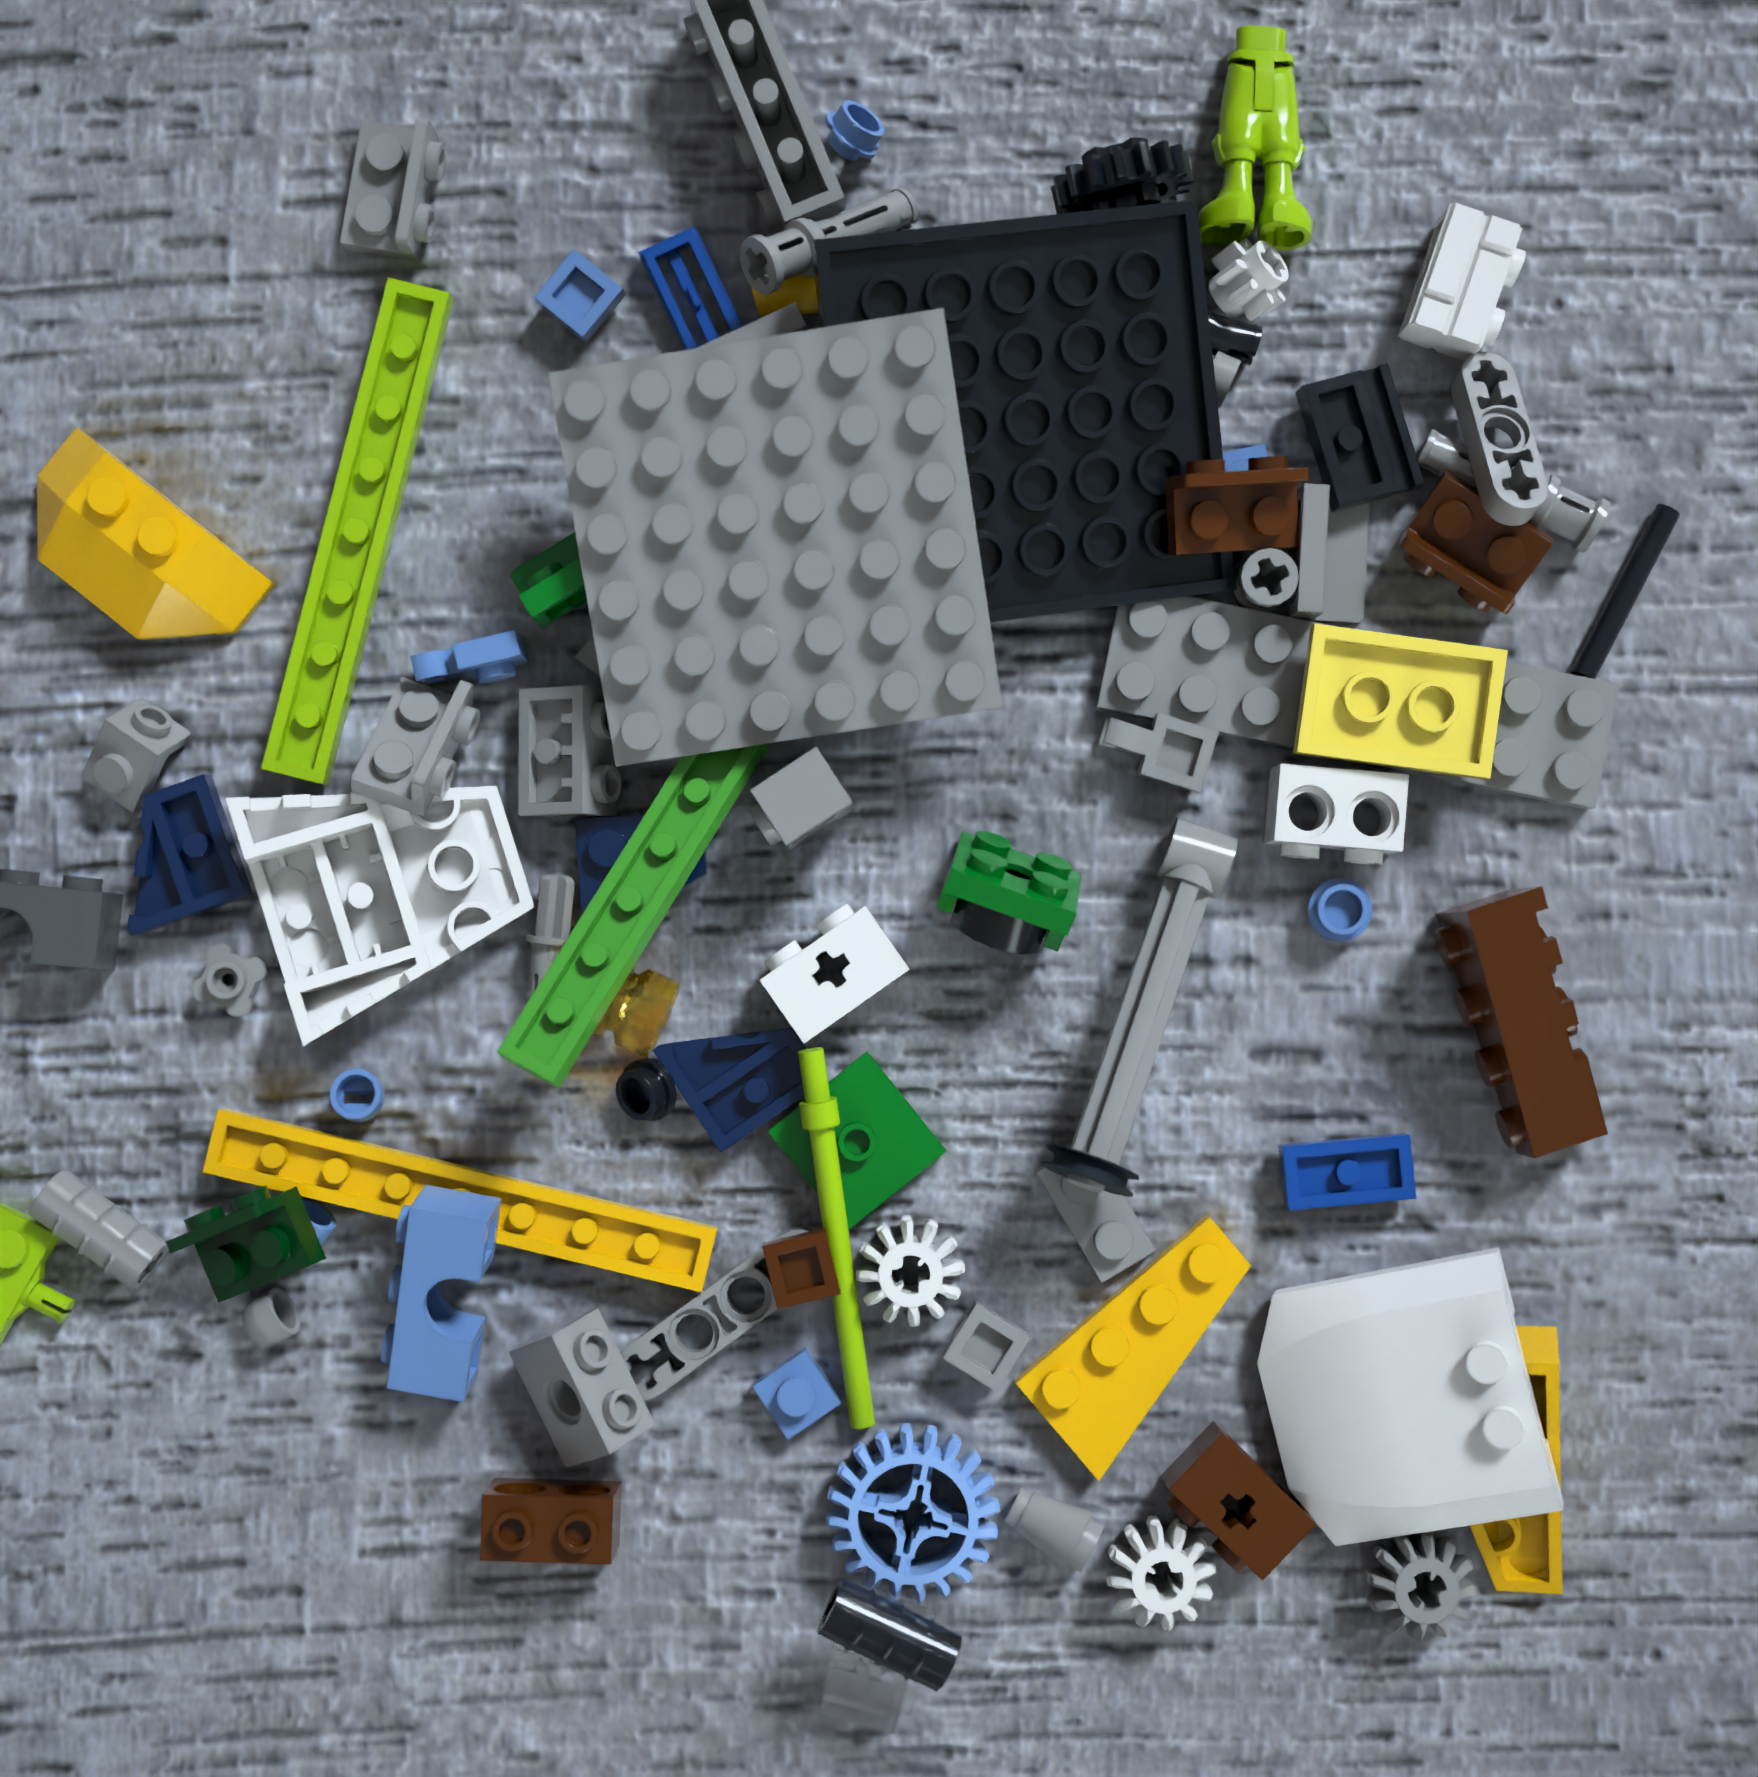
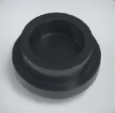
[616,1058,677,1121]

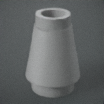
[1004,1487,1105,1572]

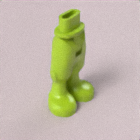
[1198,25,1313,250]

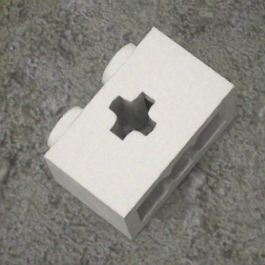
[760,903,910,1043]

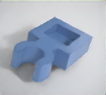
[410,630,530,686]

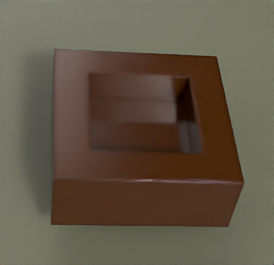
[762,1227,841,1310]

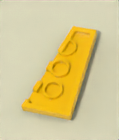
[1014,1214,1251,1481]

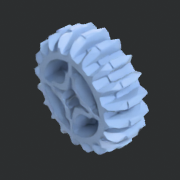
[826,1423,1000,1603]

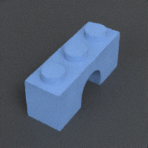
[381,1185,502,1402]

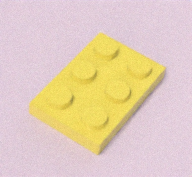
[1293,624,1508,780]

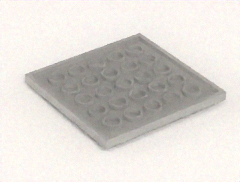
[548,308,1003,767]

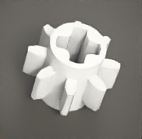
[1209,238,1289,321]

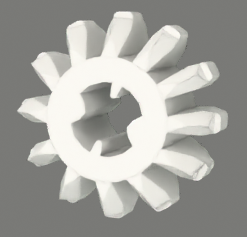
[856,1215,965,1327]
[1105,1515,1216,1631]

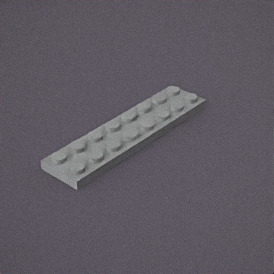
[1095,596,1620,810]

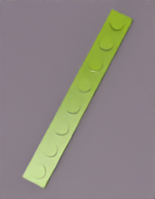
[261,277,454,786]

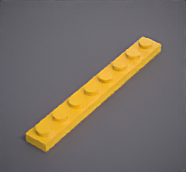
[202,1108,718,1292]

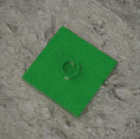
[768,1051,947,1230]

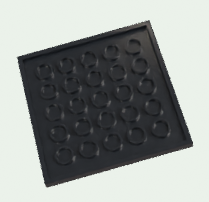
[810,199,1237,623]

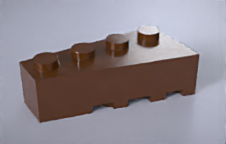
[1434,886,1608,1159]

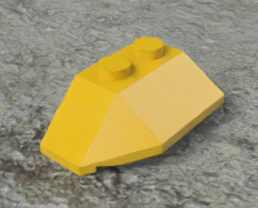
[37,427,276,640]

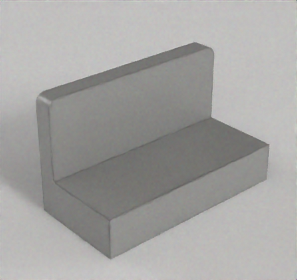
[1286,483,1370,624]

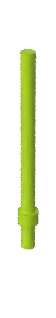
[798,1047,875,1429]

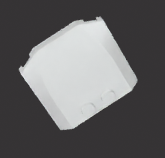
[1257,1247,1564,1546]

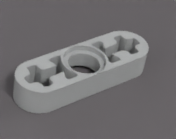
[1450,352,1548,526]

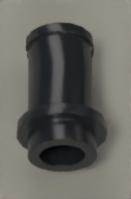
[1207,304,1262,366]

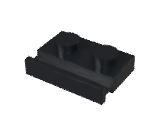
[1295,363,1425,512]

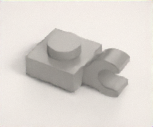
[1097,713,1219,793]

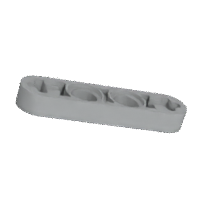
[620,1227,813,1401]

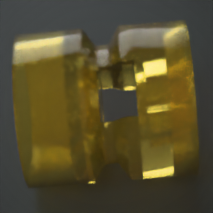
[593,968,682,1058]

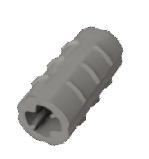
[28,1169,169,1290]

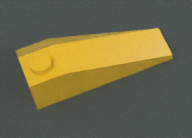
[1470,1326,1563,1594]

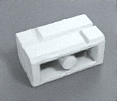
[1398,203,1526,361]

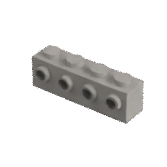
[683,0,845,231]

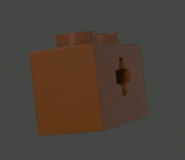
[1161,1420,1317,1581]

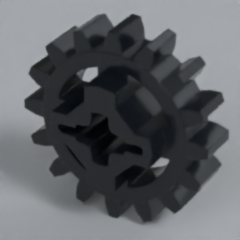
[1051,137,1194,214]

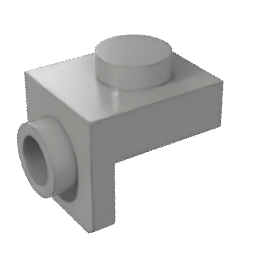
[81,700,190,813]

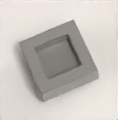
[942,1300,1031,1392]

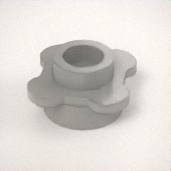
[191,943,267,1017]

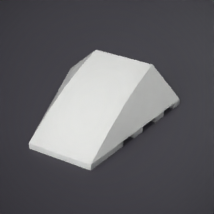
[226,786,535,1047]

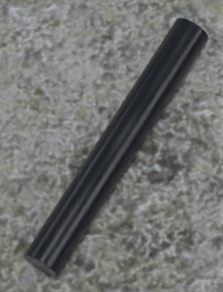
[1570,504,1680,679]

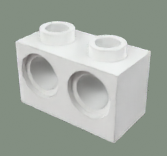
[1264,763,1409,865]

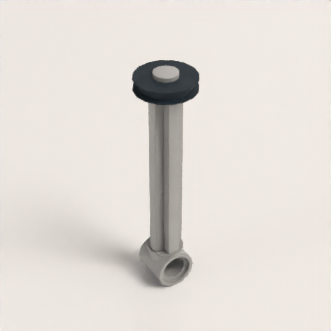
[1041,817,1238,1197]

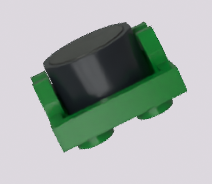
[936,831,1081,955]

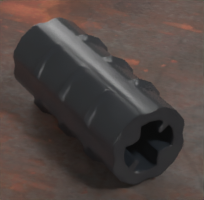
[817,1578,962,1692]

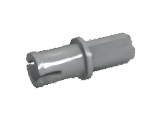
[526,874,575,999]

